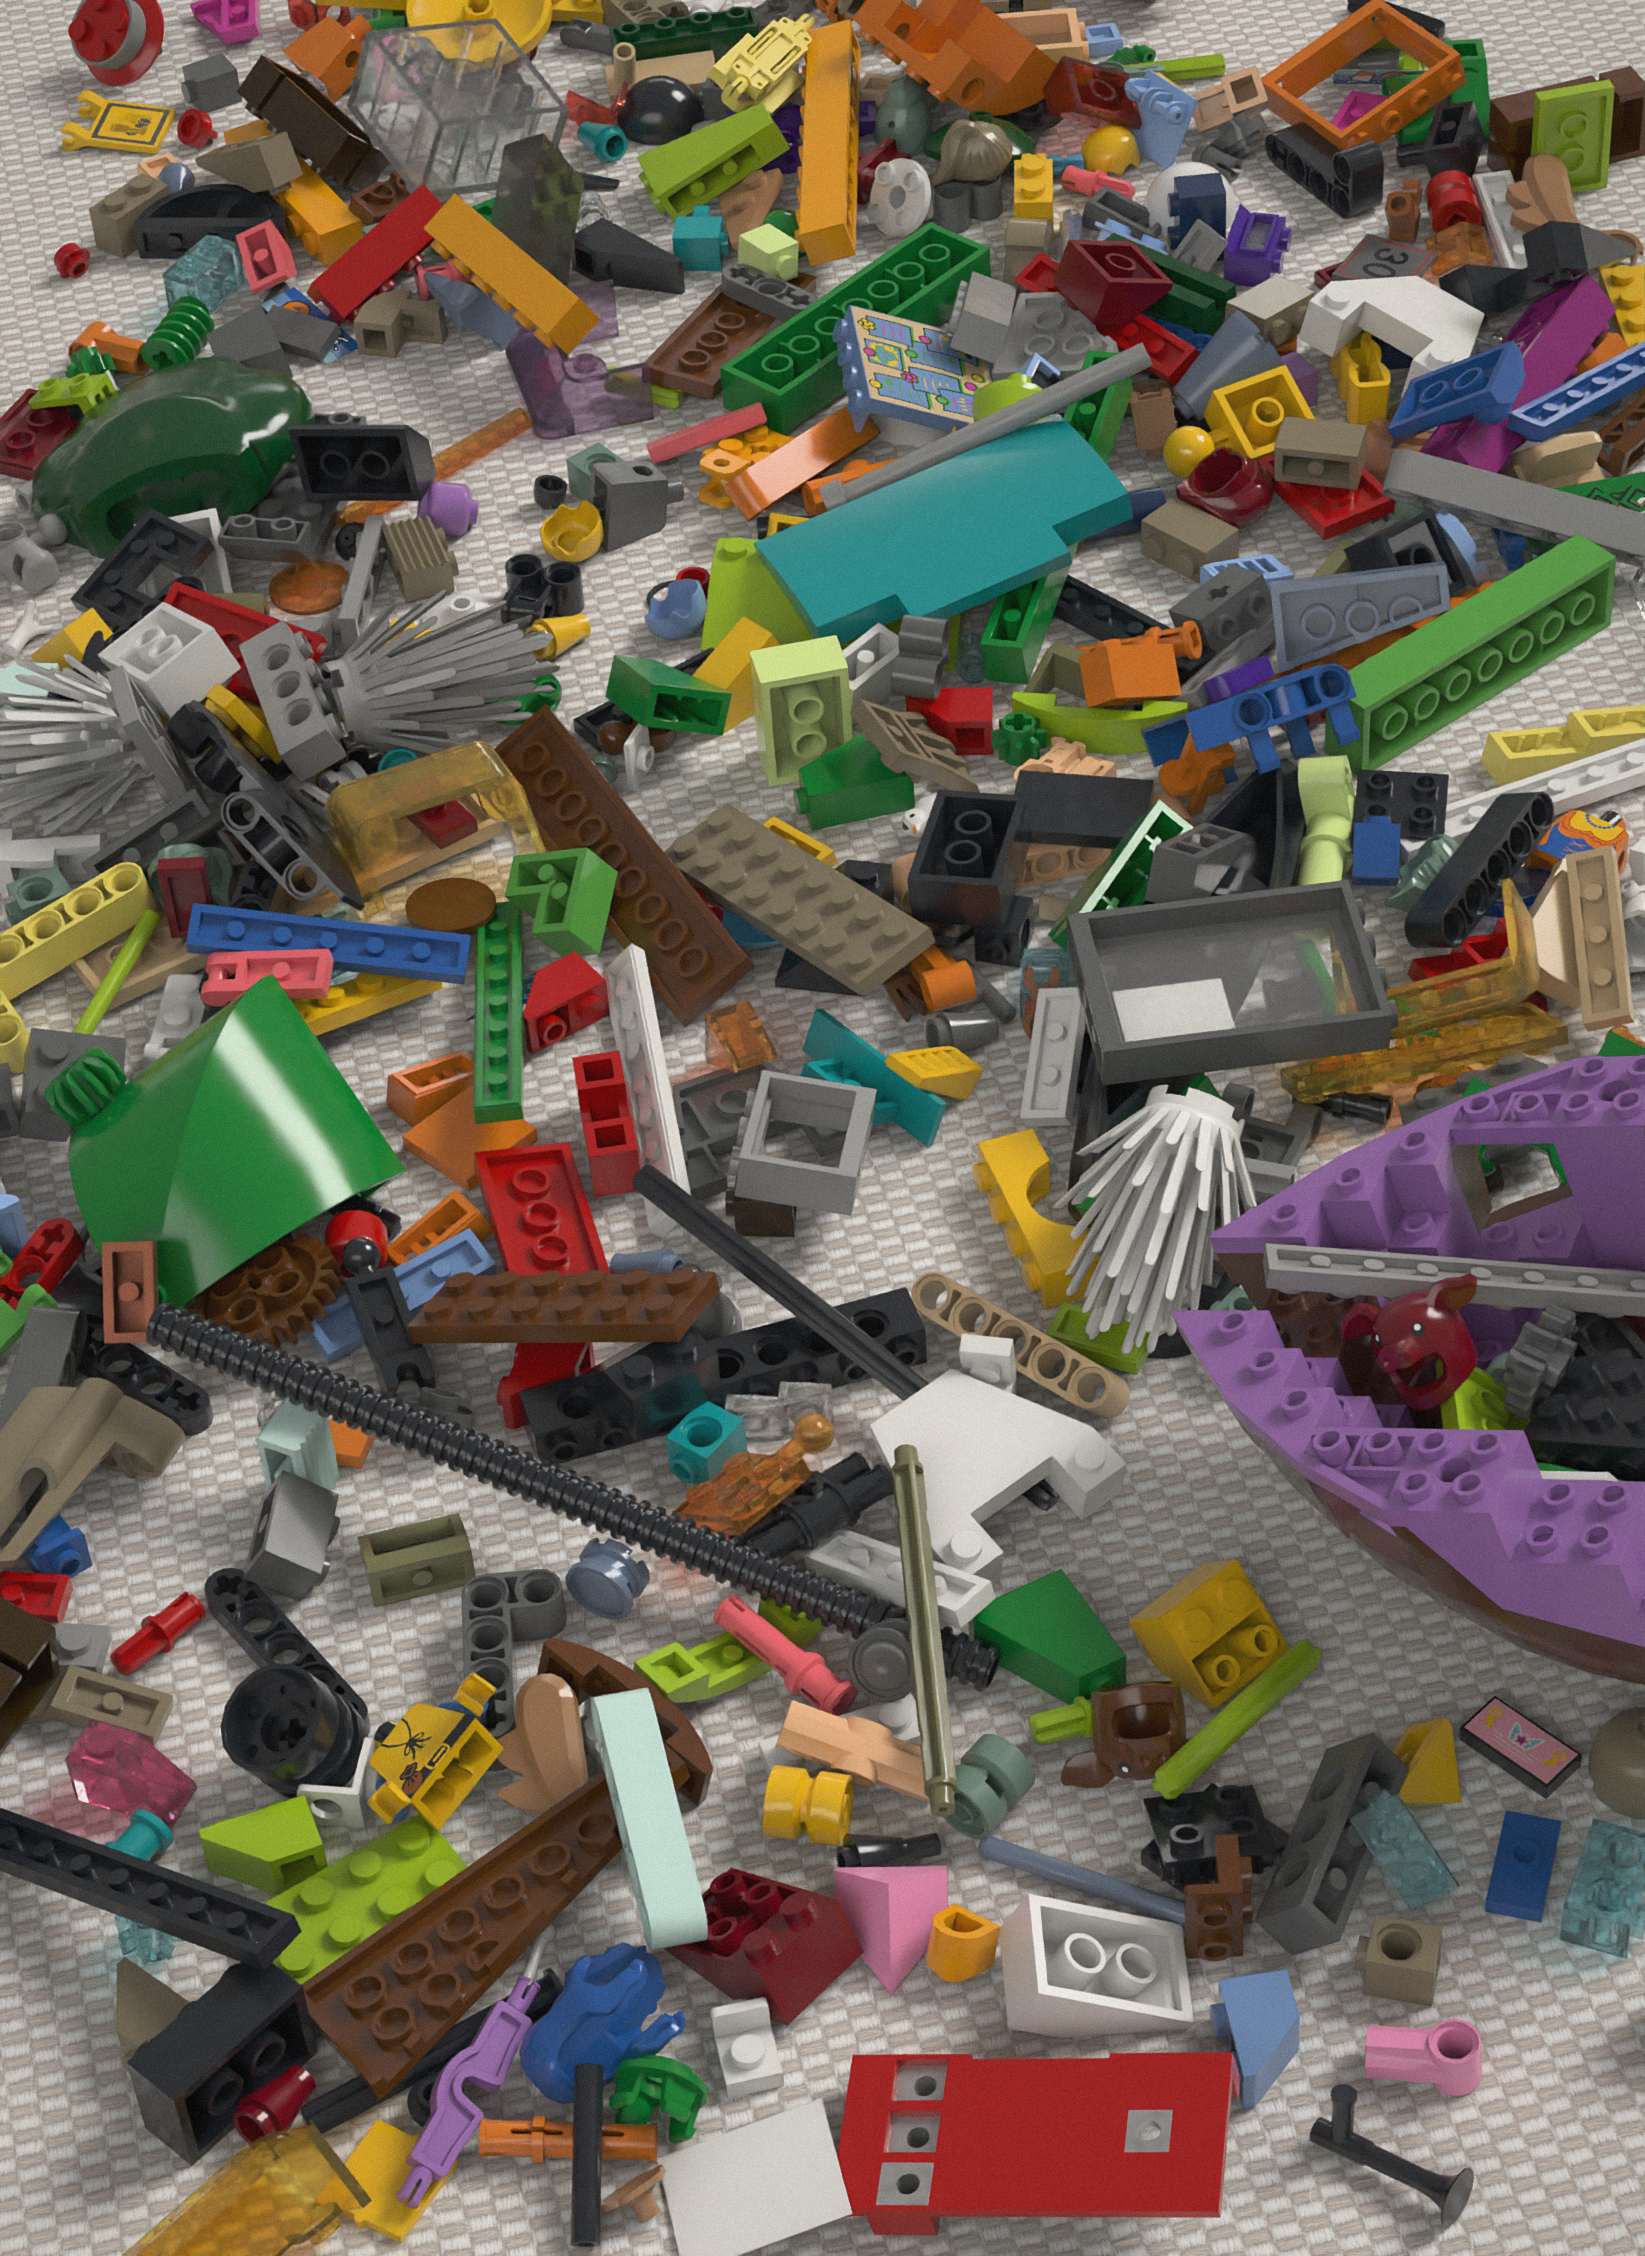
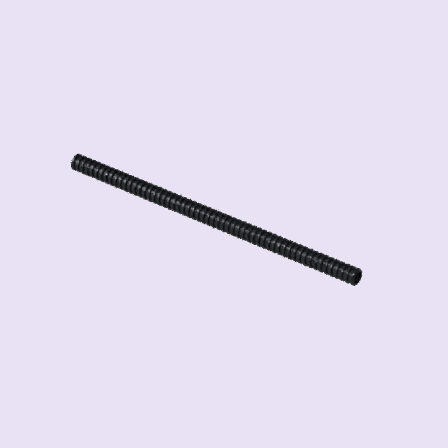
[146,1301,1001,1692]

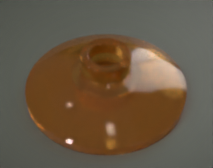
[269,560,349,615]

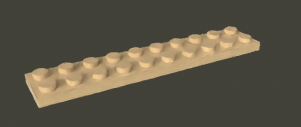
[70,773,505,1011]

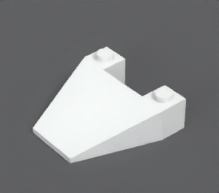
[1299,276,1485,397]
[870,1369,1126,1585]

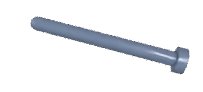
[978,1836,1185,1926]

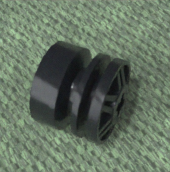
[220,1664,366,1803]

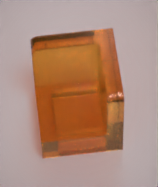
[1425,221,1493,276]

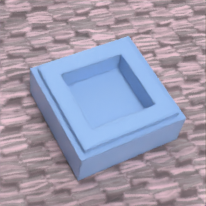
[1085,22,1123,58]

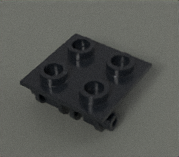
[1352,769,1449,840]
[1143,1785,1277,1885]

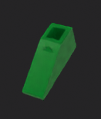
[1444,39,1493,139]

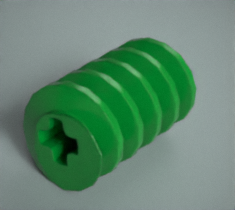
[140,296,215,370]

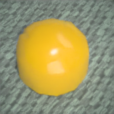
[1081,124,1141,176]
[539,500,603,563]

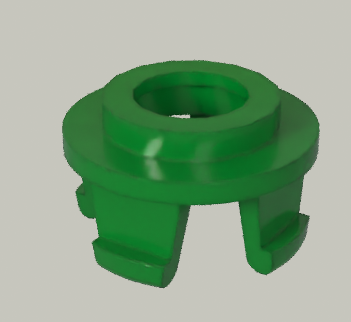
[609,2055,709,2143]

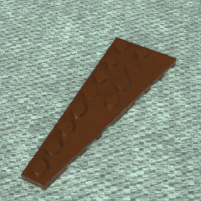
[302,1742,691,2100]

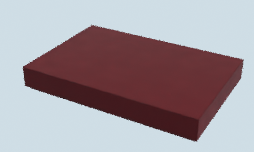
[0,388,79,481]

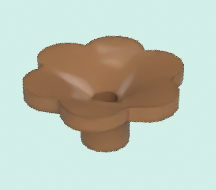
[601,2165,666,2223]

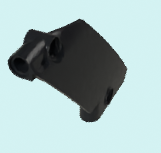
[164,699,365,911]

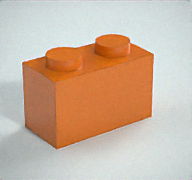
[1078,637,1181,708]

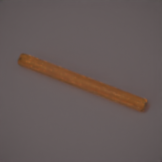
[336,407,532,529]

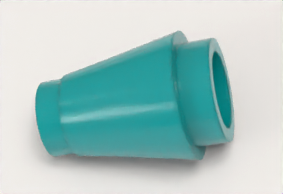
[577,122,628,162]

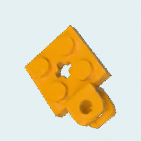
[699,424,795,510]

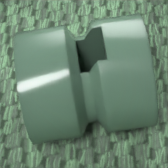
[943,1734,1036,1839]

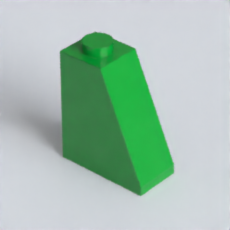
[605,655,732,736]
[793,734,915,831]
[968,1569,1127,1705]

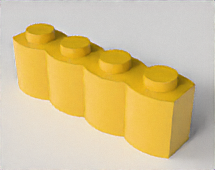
[1326,330,1391,425]

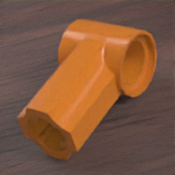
[68,321,150,376]
[909,944,977,1014]

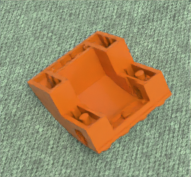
[851,0,1072,116]

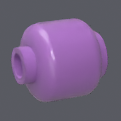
[417,481,479,537]

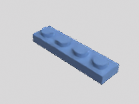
[305,1228,496,1364]

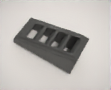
[1082,185,1162,241]

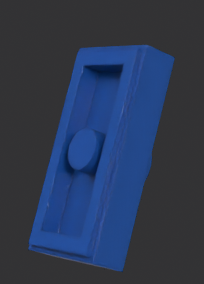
[1485,1810,1561,1923]

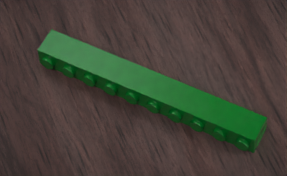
[980,351,1133,685]

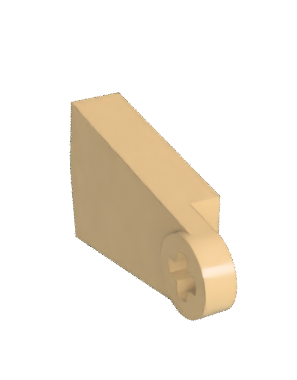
[1498,856,1581,1010]

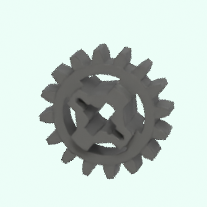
[1503,1303,1578,1420]

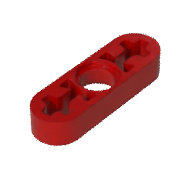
[0,1218,83,1311]

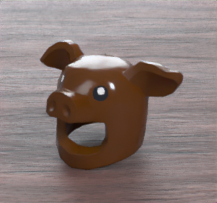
[1061,1681,1213,1788]

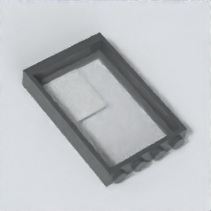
[1067,880,1398,1085]

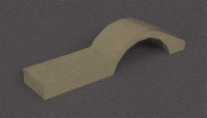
[23,1665,173,1749]

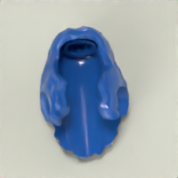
[520,1942,685,2104]

